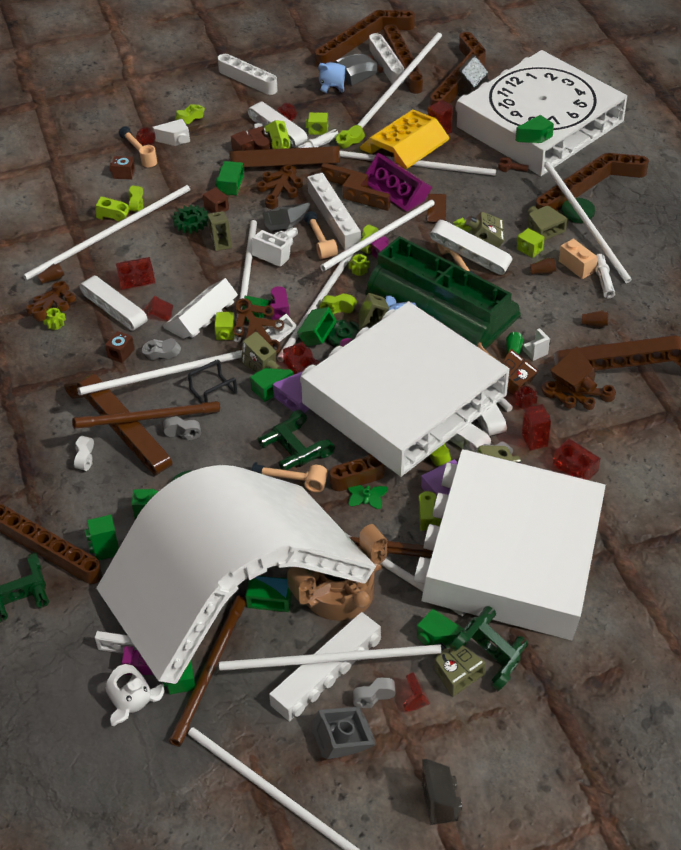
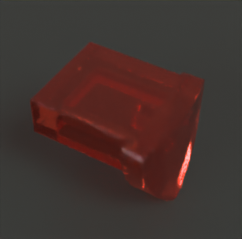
[144,295,173,321]
[403,672,430,711]

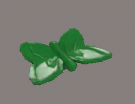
[348,485,388,509]

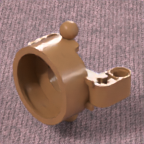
[287,524,387,621]

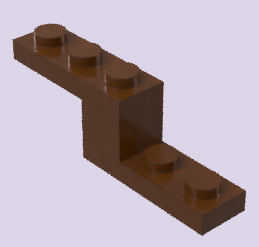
[321,163,390,211]

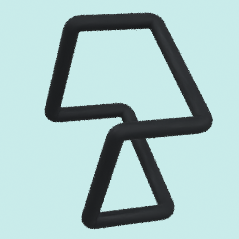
[188,359,237,403]

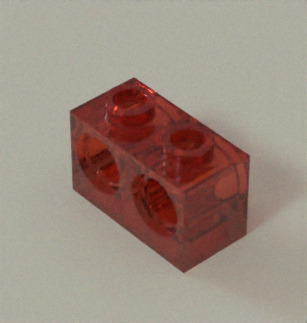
[428,100,453,135]
[116,257,155,290]
[283,342,319,375]
[522,404,551,451]
[553,439,601,480]

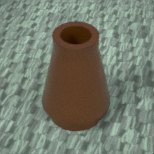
[530,257,556,274]
[38,263,65,284]
[582,310,608,328]

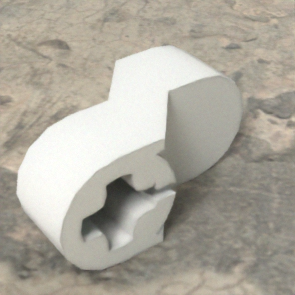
[74,436,94,471]

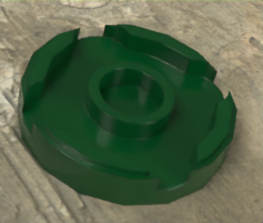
[561,198,595,223]
[327,320,359,348]

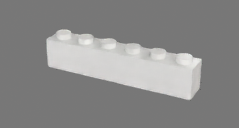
[307,173,361,250]
[269,612,381,722]

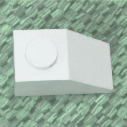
[153,119,190,146]

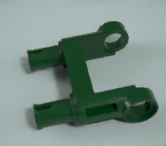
[258,410,335,470]
[0,552,49,622]
[448,606,528,691]

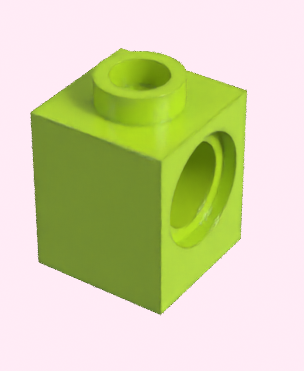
[306,112,328,135]
[517,228,545,258]
[215,312,236,340]

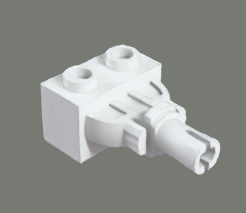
[251,227,298,267]

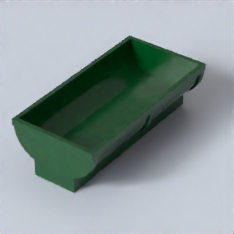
[365,236,521,349]

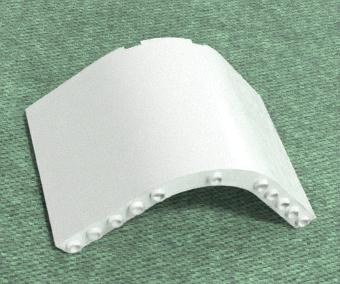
[96,465,376,684]

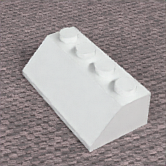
[163,278,238,339]

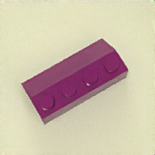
[365,153,433,211]

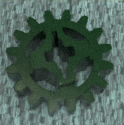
[172,204,208,234]

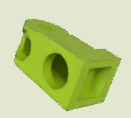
[264,120,290,149]
[96,196,130,222]
[419,491,441,531]

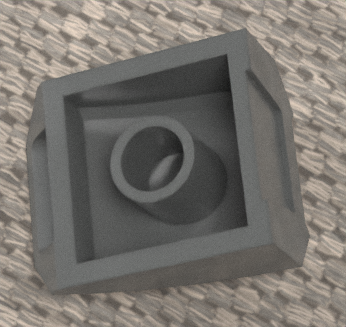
[334,54,377,86]
[263,202,310,232]
[312,707,376,759]

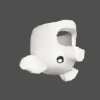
[105,664,164,726]

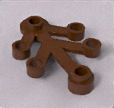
[257,165,303,209]
[26,281,76,322]
[233,298,284,355]
[542,377,616,410]

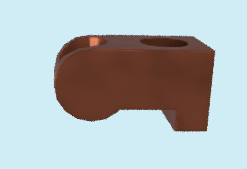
[248,126,270,150]

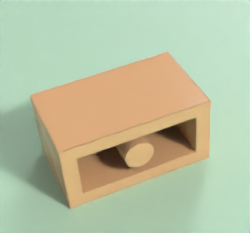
[559,238,597,279]

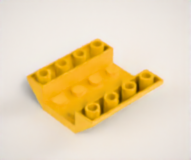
[360,109,449,169]

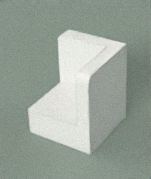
[523,328,550,361]

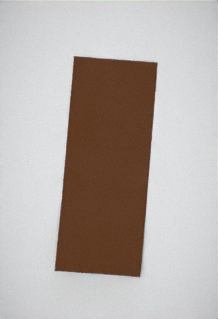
[427,194,446,222]

